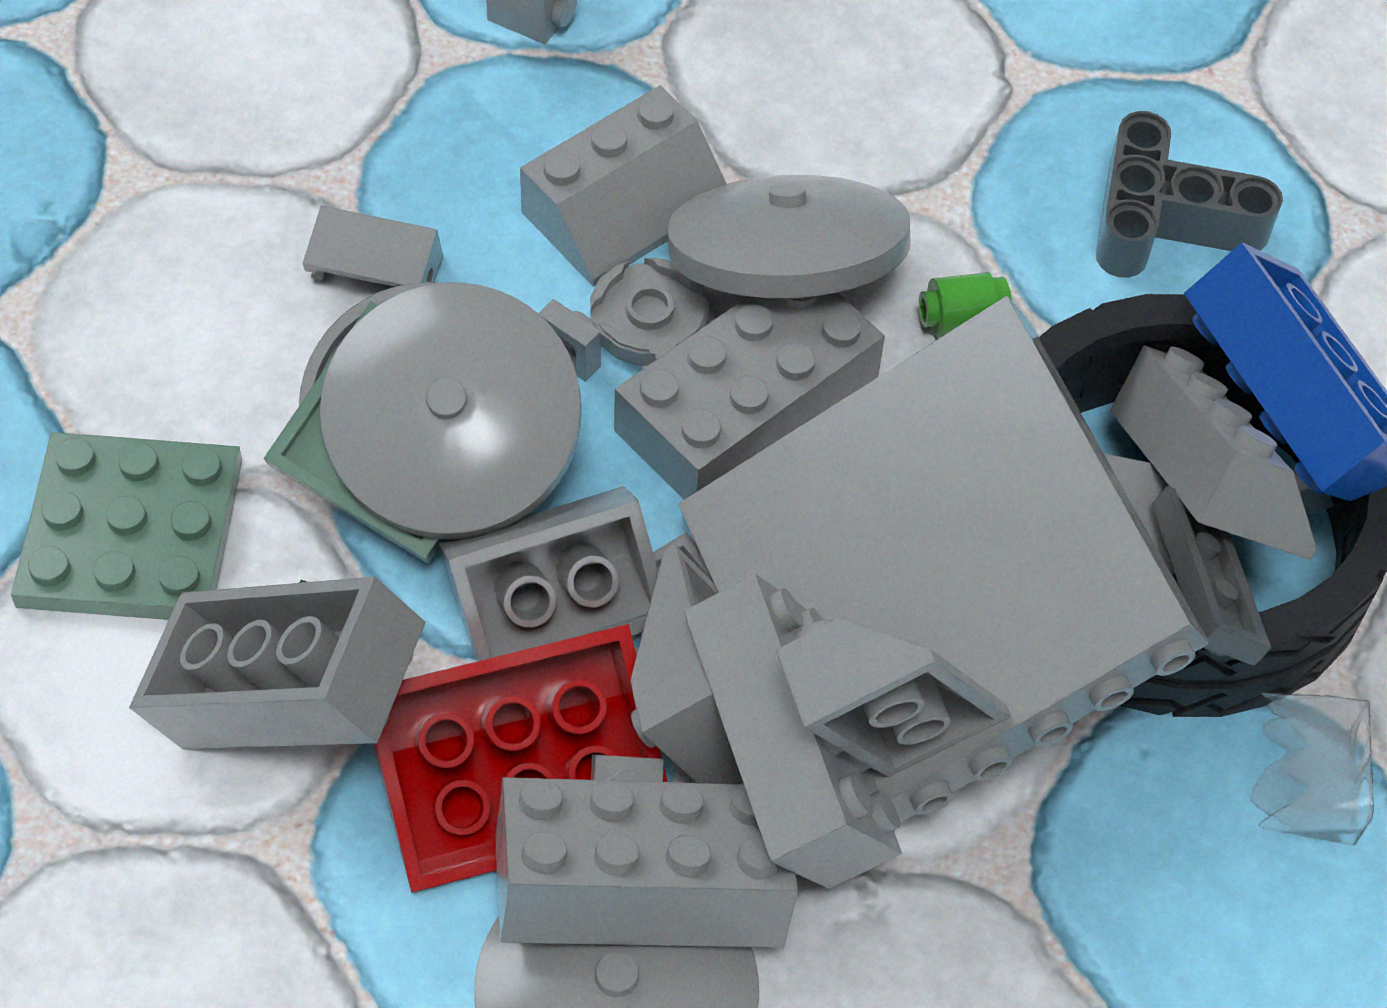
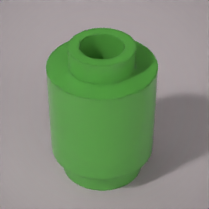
[919,272,1012,338]

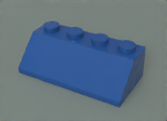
[1184,242,1387,501]

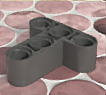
[1096,111,1283,278]

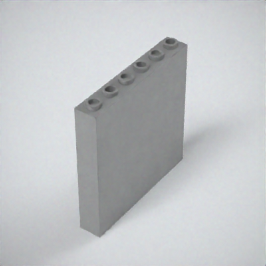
[678,296,1210,832]

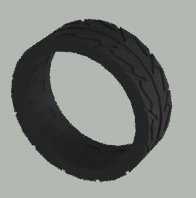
[1039,294,1387,717]

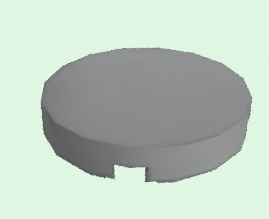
[590,258,710,366]

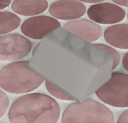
[520,85,727,287]
[439,486,658,661]
[776,617,1011,777]

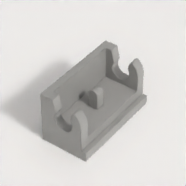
[302,205,444,287]

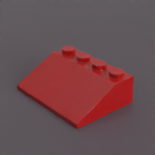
[372,624,668,893]

